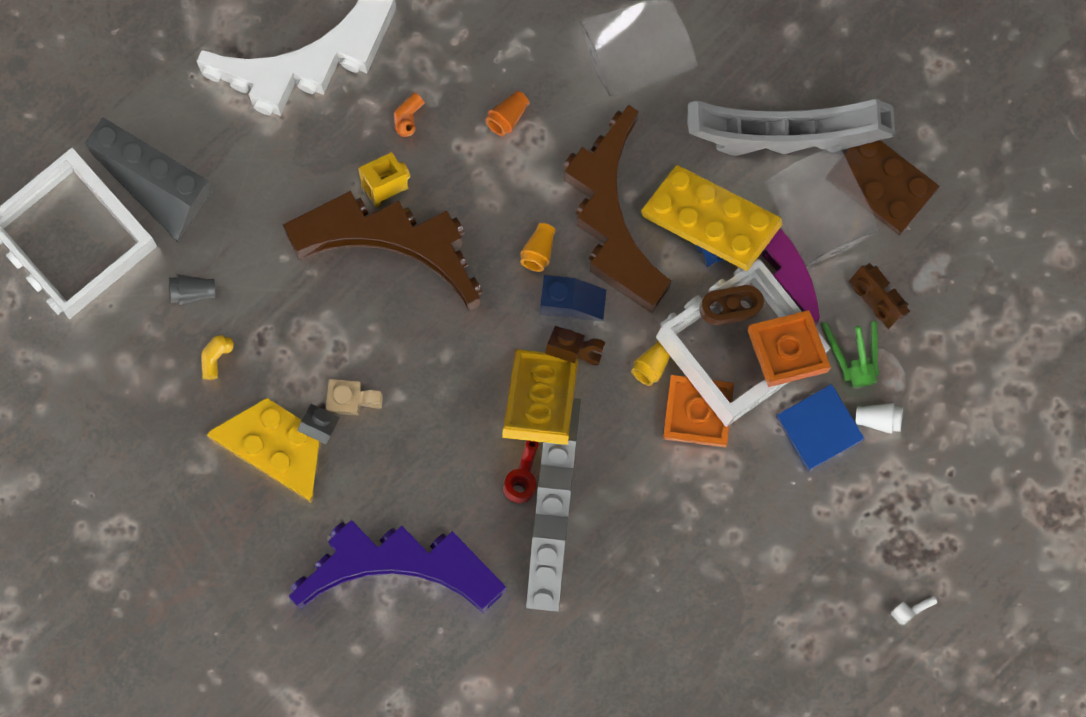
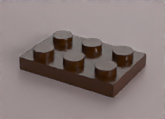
[826,140,940,236]

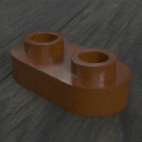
[699,285,764,325]

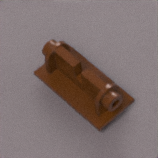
[849,263,910,330]

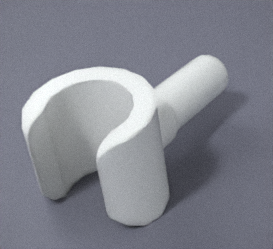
[891,596,937,624]

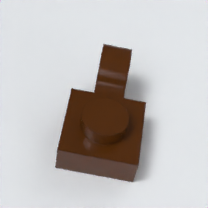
[545,326,605,365]

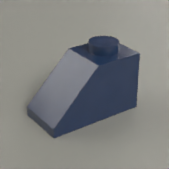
[540,275,607,322]

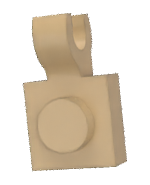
[326,379,383,416]

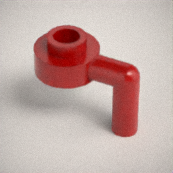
[503,440,539,503]

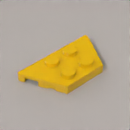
[207,398,320,503]

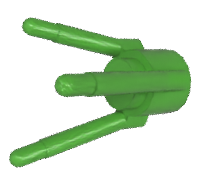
[821,321,880,388]

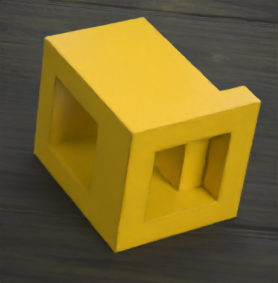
[359,152,410,208]

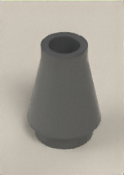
[169,274,215,306]

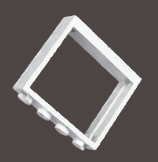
[0,148,157,319]
[656,259,831,427]

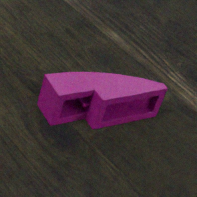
[761,228,820,326]

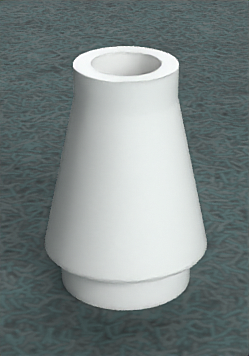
[856,402,903,434]

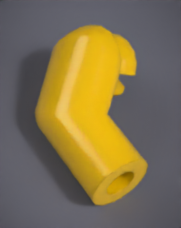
[201,335,234,380]

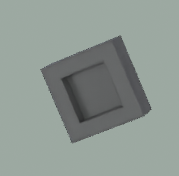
[297,404,340,444]

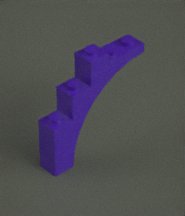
[289,520,507,614]

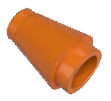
[485,91,530,136]

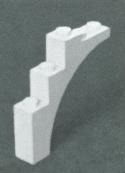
[197,0,396,116]

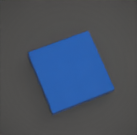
[776,384,865,472]

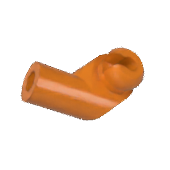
[394,92,425,137]

